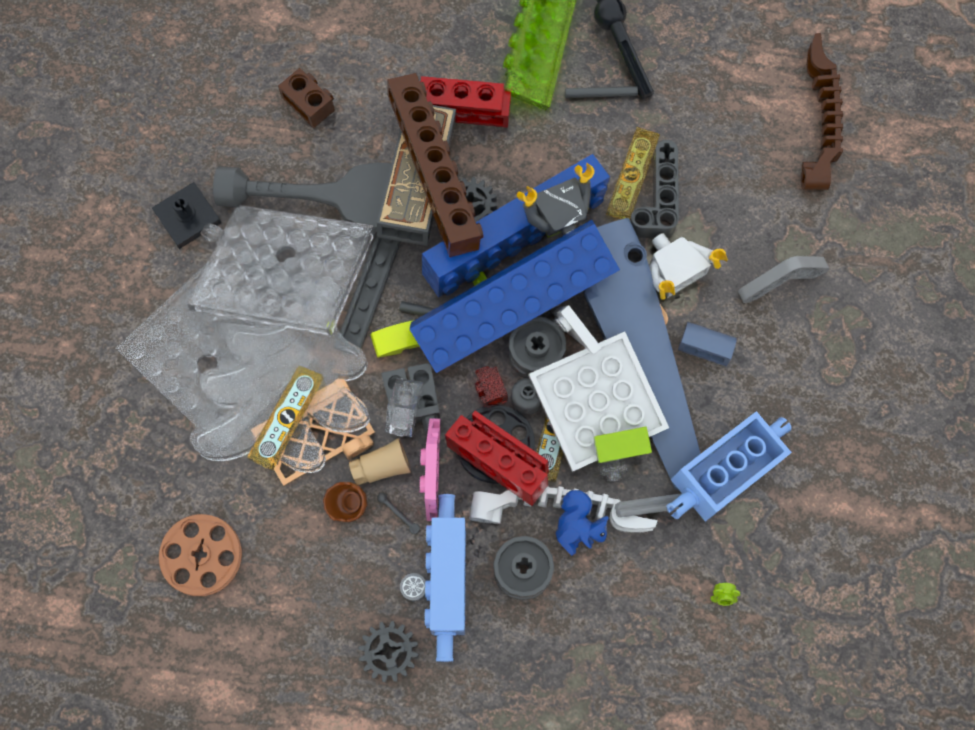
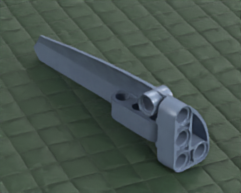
[584,218,700,490]

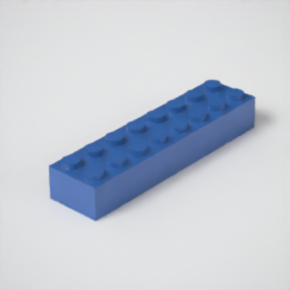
[422,154,610,298]
[409,220,620,373]

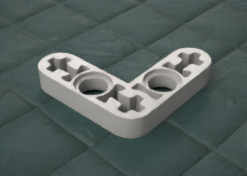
[738,256,829,303]

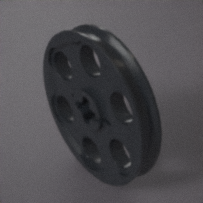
[458,405,535,484]

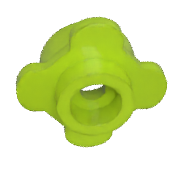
[710,583,740,606]

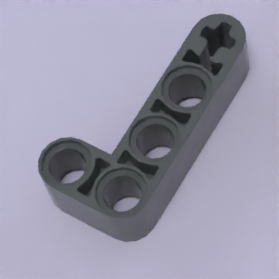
[630,140,679,238]

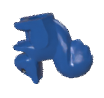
[556,490,609,556]

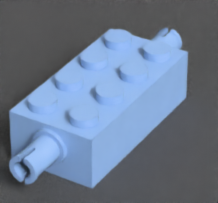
[666,411,792,522]
[425,494,466,662]

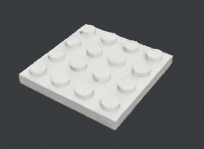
[528,332,669,472]

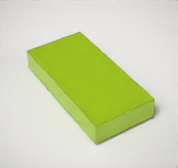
[593,426,652,463]

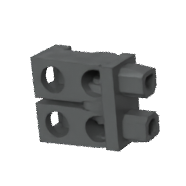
[381,363,440,439]

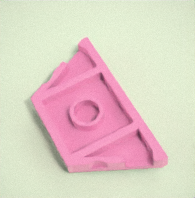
[420,418,440,521]

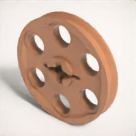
[159,514,242,596]

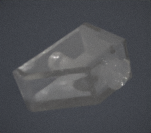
[385,378,423,437]

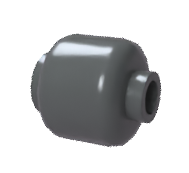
[511,378,542,415]

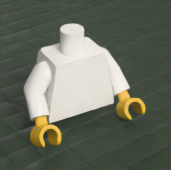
[649,233,728,300]

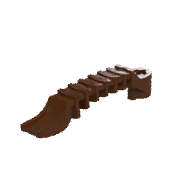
[801,33,843,190]

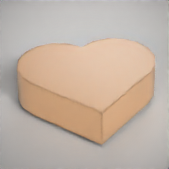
[342,435,374,460]

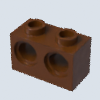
[278,68,335,129]

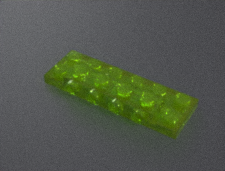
[503,0,576,111]

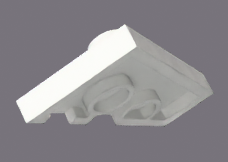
[552,305,601,355]

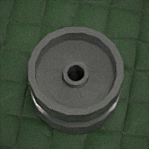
[509,317,566,378]
[494,536,554,601]

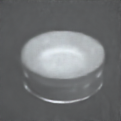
[201,224,227,246]

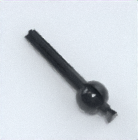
[594,0,654,99]

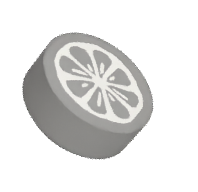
[400,573,426,602]

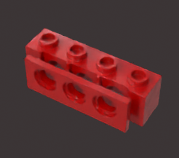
[420,76,511,128]
[445,411,549,506]

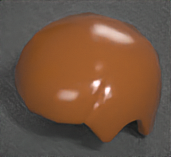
[323,482,367,522]

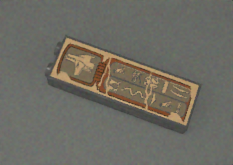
[377,105,456,246]

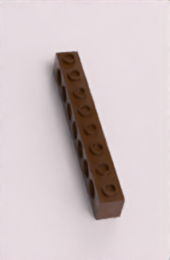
[387,73,483,257]

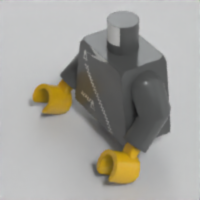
[517,163,594,236]

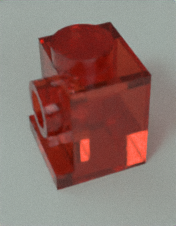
[474,366,508,407]

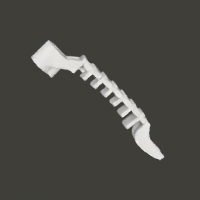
[469,486,657,533]

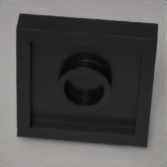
[152,182,222,249]

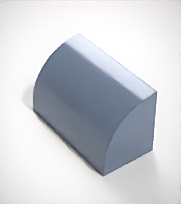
[678,321,737,367]

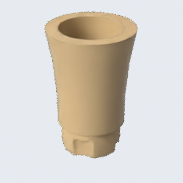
[349,438,411,485]

